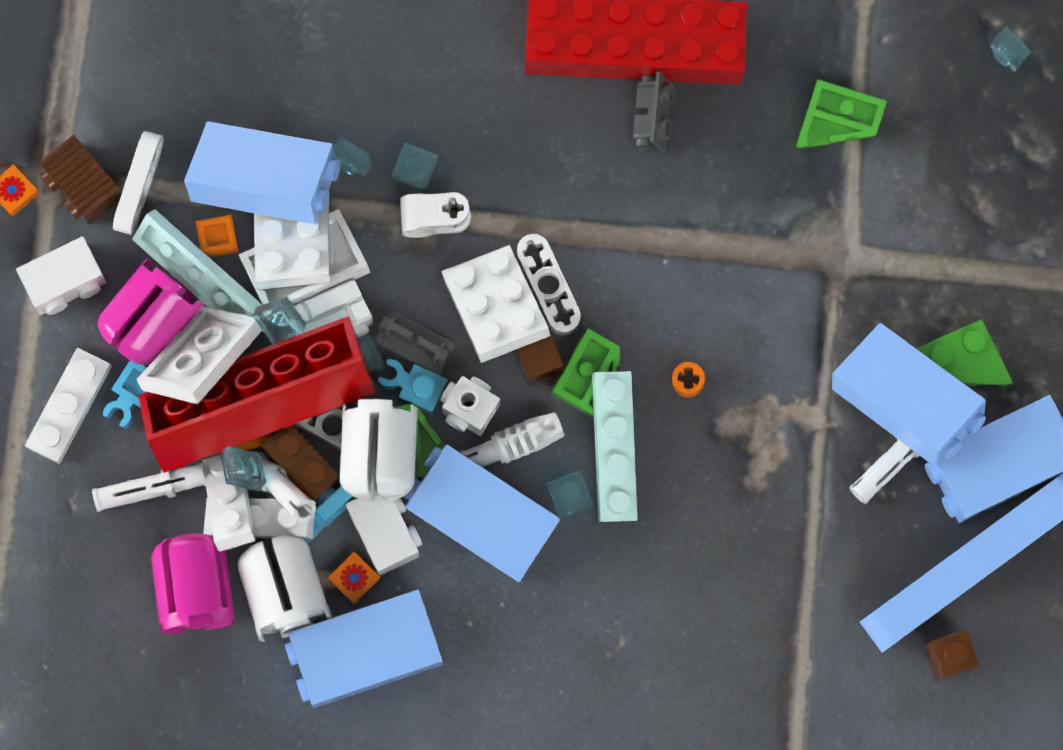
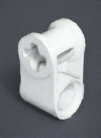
[400,192,471,238]

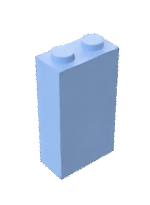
[184,121,340,224]
[832,323,986,468]
[925,395,1063,524]
[403,444,560,582]
[285,589,443,708]

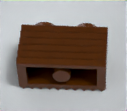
[39,135,122,224]
[262,425,340,506]

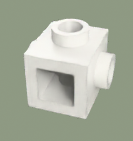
[440,376,500,437]

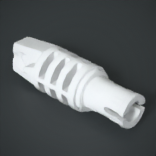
[461,412,564,468]

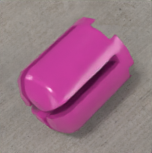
[98,258,204,366]
[151,533,235,634]

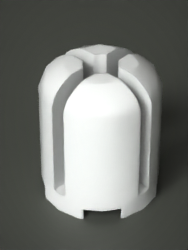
[340,399,418,501]
[237,535,332,642]

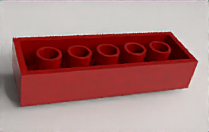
[525,0,747,85]
[139,316,376,473]

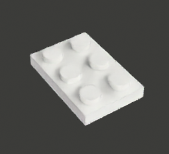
[254,203,331,290]
[239,209,370,319]
[441,245,550,363]
[137,306,263,404]

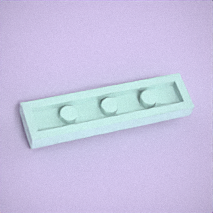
[132,210,263,317]
[592,371,638,522]

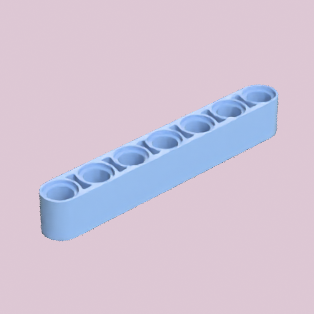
[860,473,1063,653]

